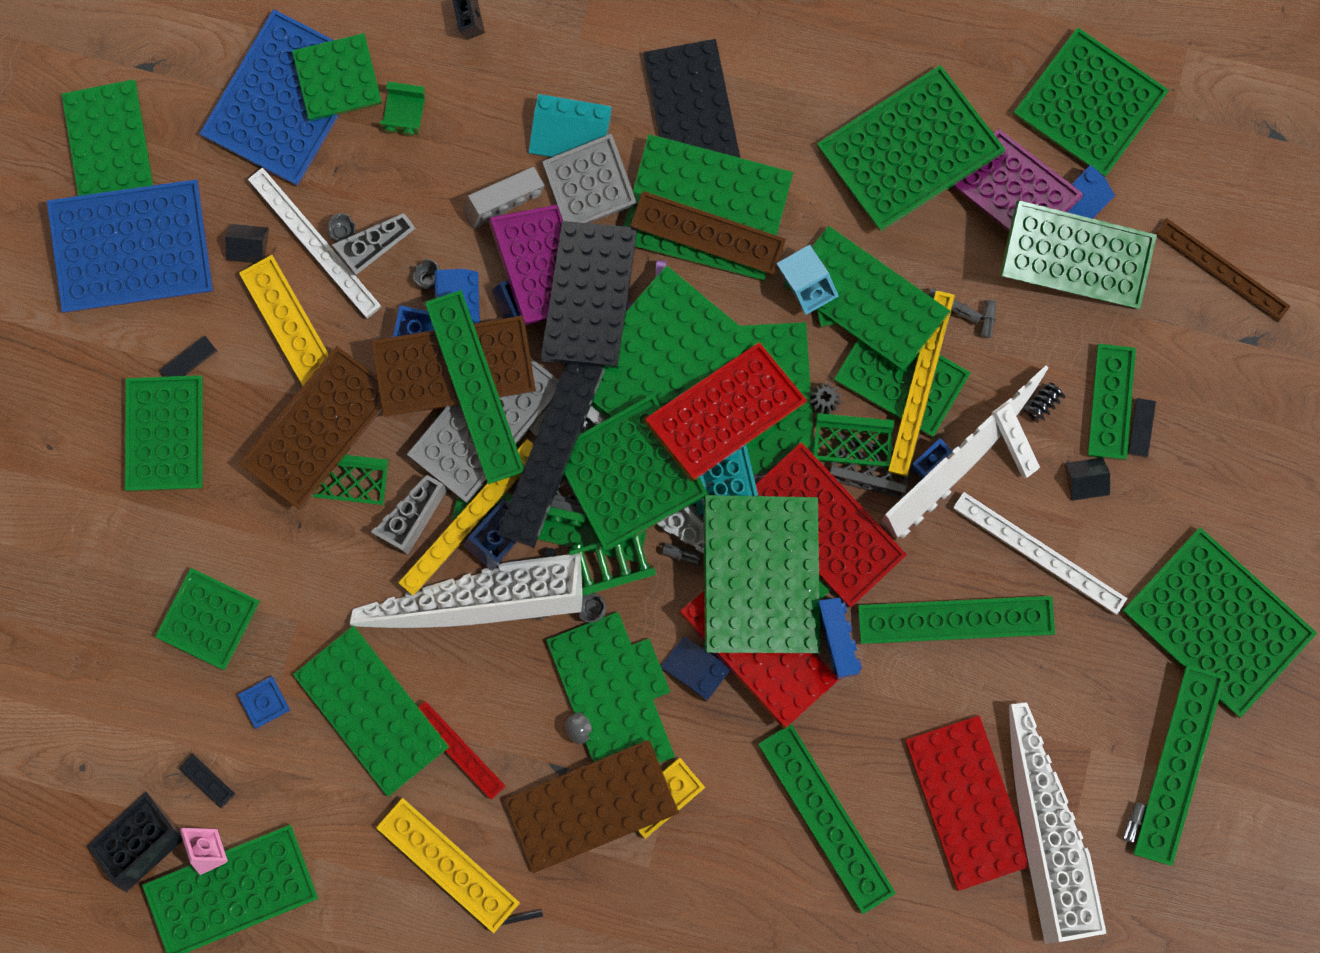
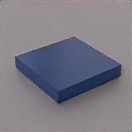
[238,676,291,729]

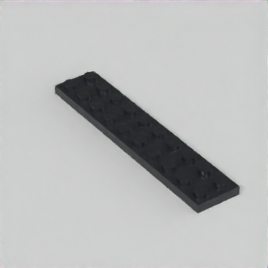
[497,363,605,548]

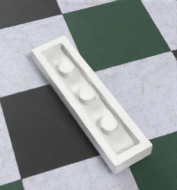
[992,402,1040,478]

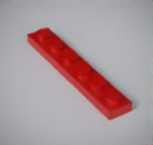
[418,701,506,800]

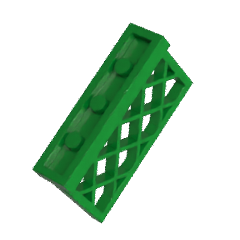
[814,413,894,468]
[312,455,390,505]

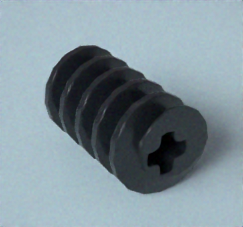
[1023,382,1066,423]

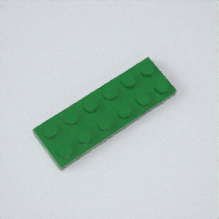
[1087,343,1136,461]

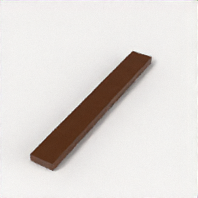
[1155,218,1291,322]

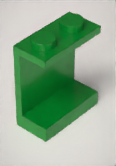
[380,81,426,136]

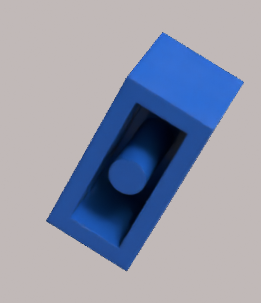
[910,438,953,480]

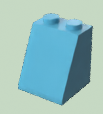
[777,245,839,315]

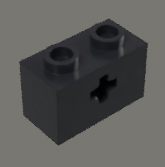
[452,0,485,39]

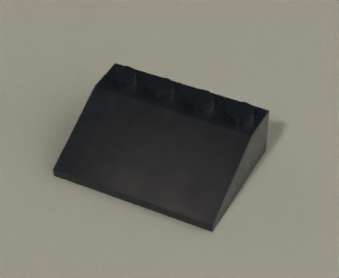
[87,792,183,892]

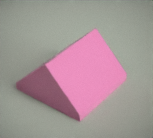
[180,828,228,875]

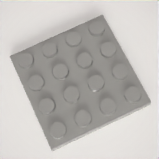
[542,134,637,223]

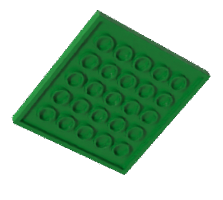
[1013,27,1169,177]
[564,394,709,552]

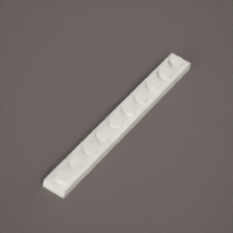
[248,168,382,319]
[953,492,1127,615]

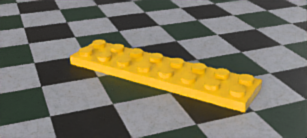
[239,255,329,386]
[376,798,520,933]

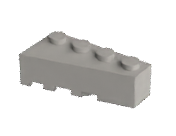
[464,167,545,229]
[331,213,415,275]
[371,475,448,554]

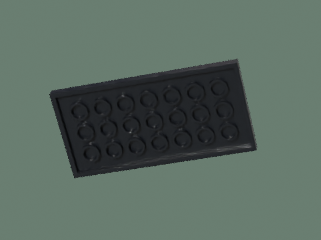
[643,39,740,158]
[541,221,638,369]

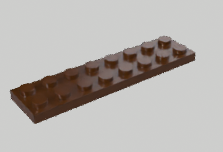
[631,191,786,276]

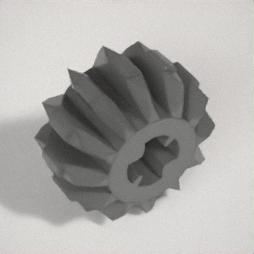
[809,382,841,414]

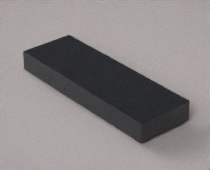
[160,336,217,377]
[1128,398,1156,458]
[179,754,236,808]

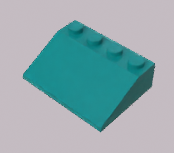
[529,94,612,158]
[696,445,758,515]

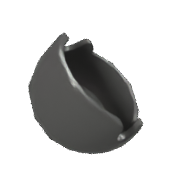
[327,213,356,242]
[413,259,440,289]
[578,593,607,623]
[564,712,592,744]

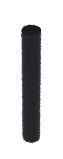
[484,909,543,929]

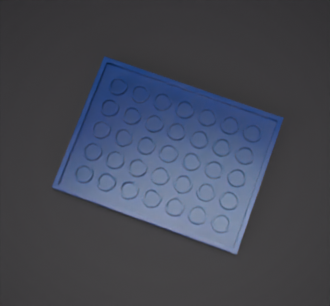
[200,9,340,187]
[47,179,214,313]

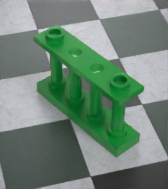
[569,531,656,596]

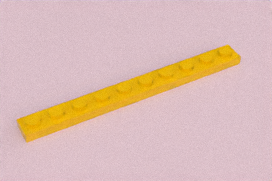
[888,291,955,477]
[399,439,533,596]

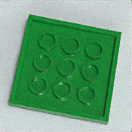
[292,33,382,122]
[155,568,261,671]

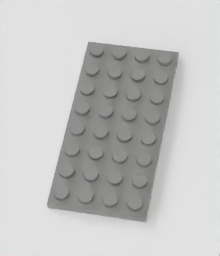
[407,359,559,503]

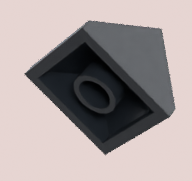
[225,224,269,264]
[1065,458,1110,501]

